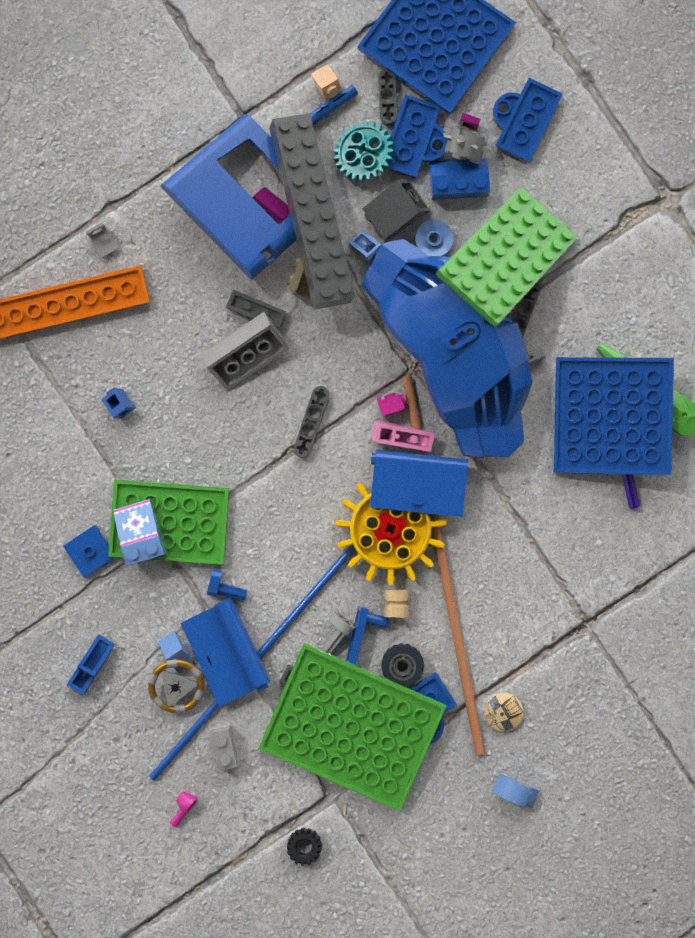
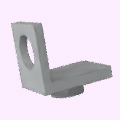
[86,223,118,258]

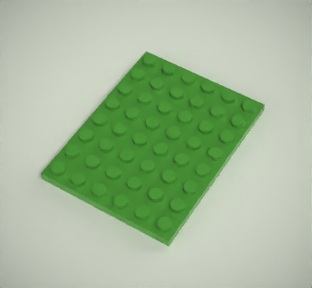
[258,643,446,811]

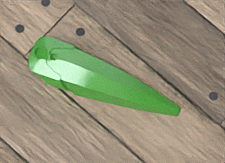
[597,344,695,436]

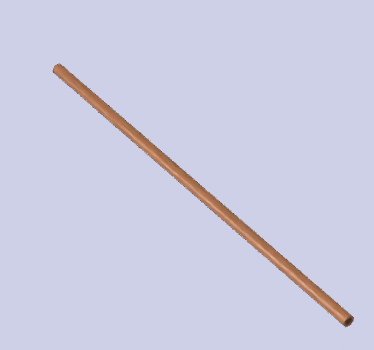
[402,376,485,755]

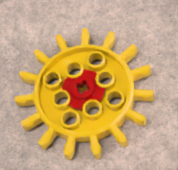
[335,483,447,585]

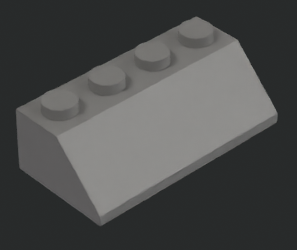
[201,312,290,390]

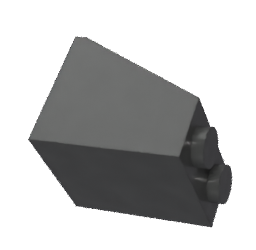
[362,179,430,240]

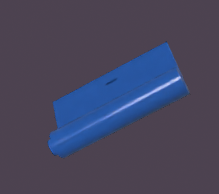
[370,449,468,517]
[180,598,271,707]

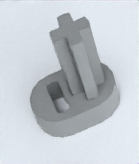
[321,611,355,654]

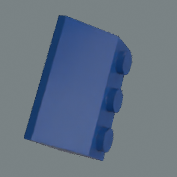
[429,159,490,200]

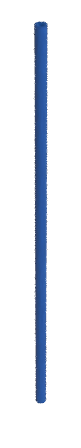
[149,545,356,781]

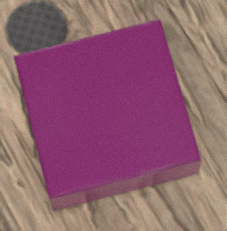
[459,113,481,130]

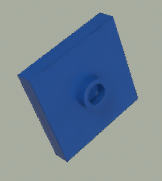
[63,525,115,578]

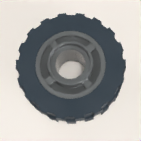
[381,643,424,687]

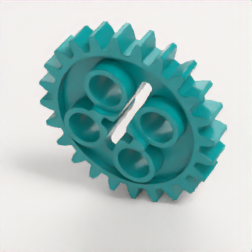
[333,120,395,183]

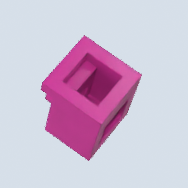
[377,392,407,417]

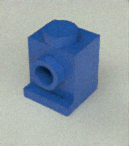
[101,388,136,419]

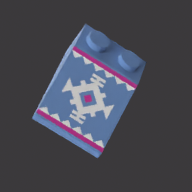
[113,499,167,566]

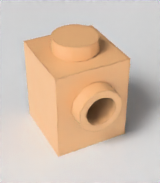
[311,65,342,101]

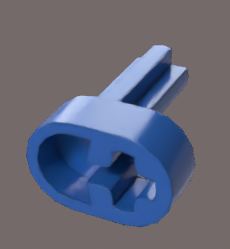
[206,569,247,601]

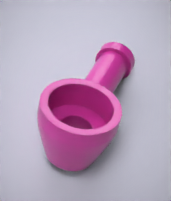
[170,791,198,828]

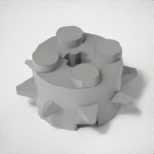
[443,125,491,164]

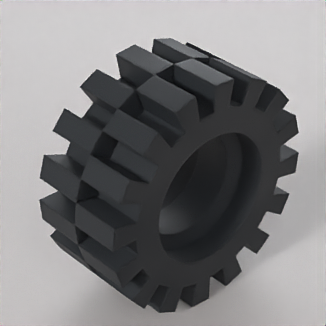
[287,828,322,866]

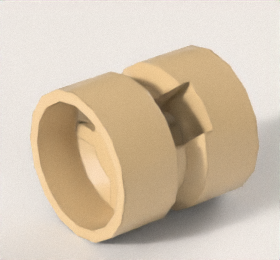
[384,589,409,618]

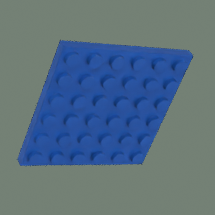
[357,0,516,115]
[553,357,674,475]

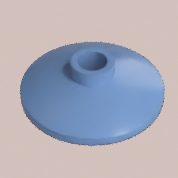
[415,219,453,256]

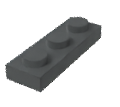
[226,290,286,330]

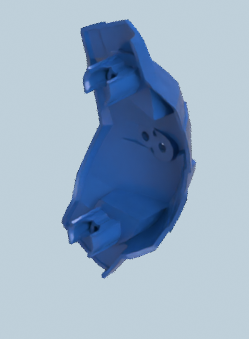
[361,239,533,458]

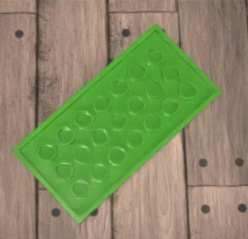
[436,187,578,327]

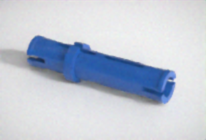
[310,84,358,126]

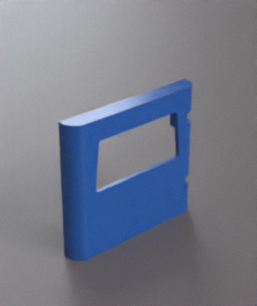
[160,114,333,280]

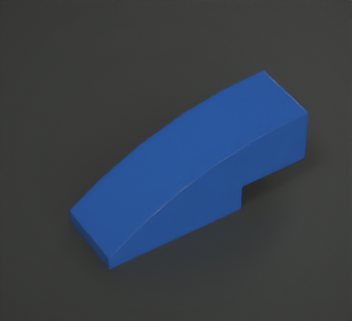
[67,634,115,697]

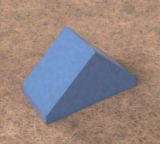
[349,230,381,264]
[158,631,195,673]

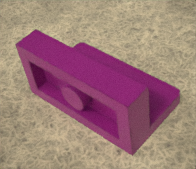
[252,187,290,224]

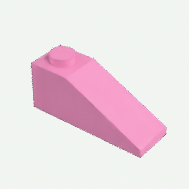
[371,420,435,452]

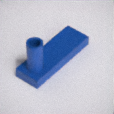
[346,606,389,665]

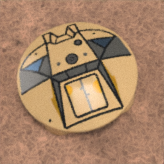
[485,692,523,731]

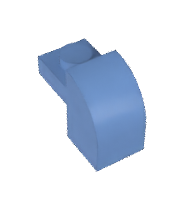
[492,773,540,808]

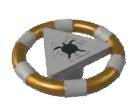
[148,659,205,713]

